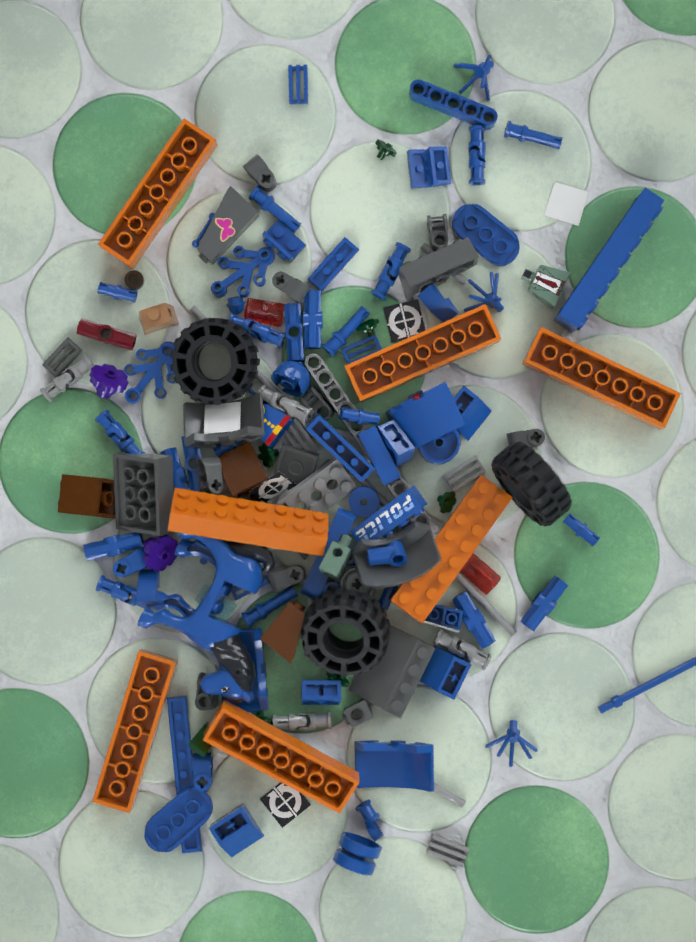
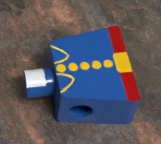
[261,404,294,450]

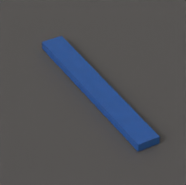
[167,695,202,853]

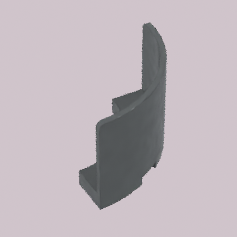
[183,392,265,448]
[352,521,441,588]

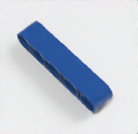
[409,79,498,130]
[300,507,357,599]

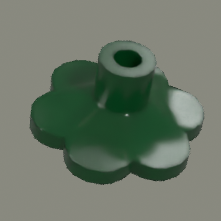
[356,318,379,336]
[437,491,456,514]

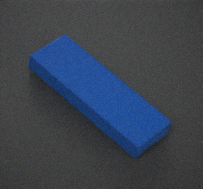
[307,237,359,293]
[358,426,401,486]

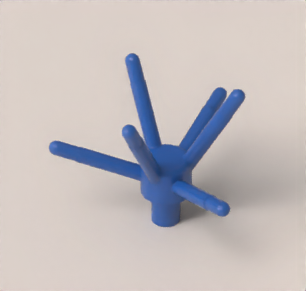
[453,55,494,101]
[464,272,504,312]
[485,720,537,767]

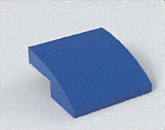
[407,146,451,189]

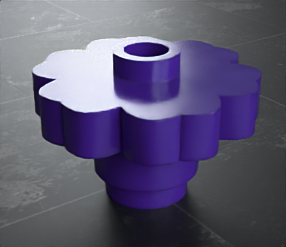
[89,364,129,399]
[142,534,178,572]

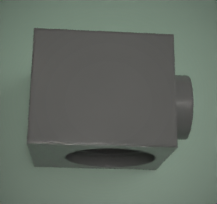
[342,699,373,728]

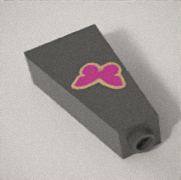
[197,186,259,265]

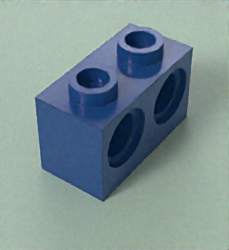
[377,419,415,467]
[301,680,341,705]

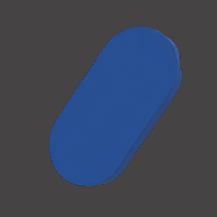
[452,204,520,266]
[144,787,213,852]

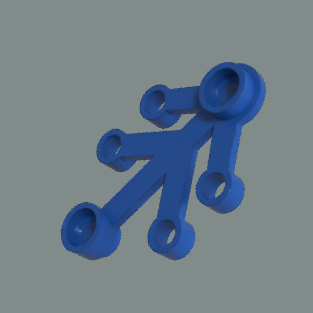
[211,246,275,298]
[124,341,176,404]

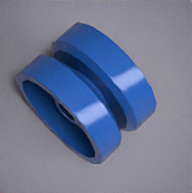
[418,429,461,465]
[333,832,382,876]

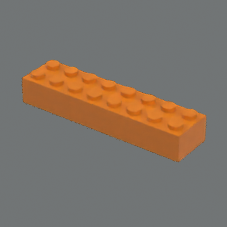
[98,118,218,270]
[344,304,501,403]
[522,327,681,430]
[389,475,513,623]
[167,488,329,556]
[92,649,178,813]
[203,699,360,814]

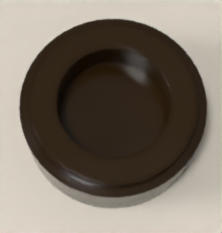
[124,270,144,290]

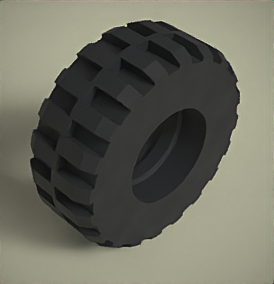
[170,318,260,405]
[491,442,572,527]
[300,588,390,676]

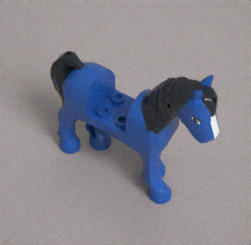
[137,533,276,704]

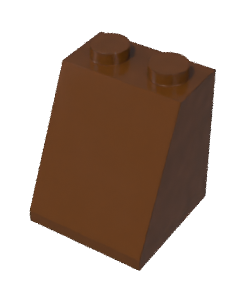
[218,442,268,502]
[58,474,116,519]
[260,600,306,663]

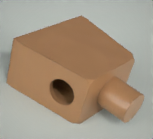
[139,303,179,335]

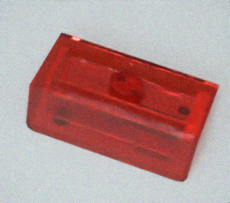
[244,298,284,327]
[460,553,501,595]

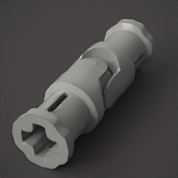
[40,354,95,403]
[258,385,314,424]
[433,629,492,670]
[273,711,332,731]

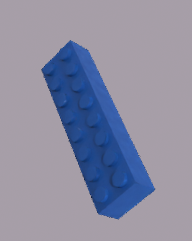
[553,187,664,333]

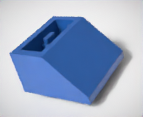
[454,386,492,441]
[420,646,471,700]
[209,803,264,858]

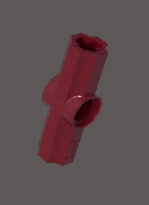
[77,318,137,351]

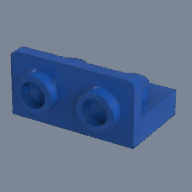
[262,220,306,263]

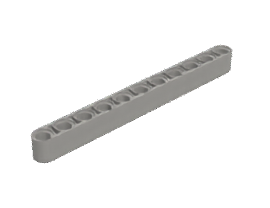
[305,354,430,525]

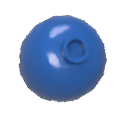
[271,361,310,397]

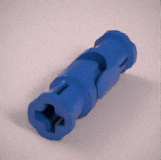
[469,125,486,186]
[370,242,411,301]
[229,312,286,349]
[95,410,145,454]
[96,575,152,610]

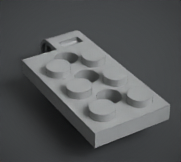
[266,457,358,513]

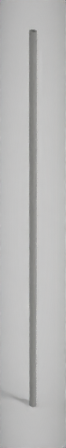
[190,305,517,636]

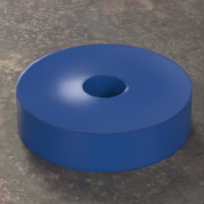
[349,486,380,517]

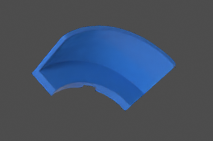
[385,382,465,448]
[219,628,269,712]
[355,740,434,792]

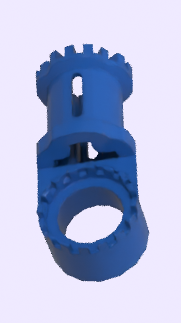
[355,799,384,841]

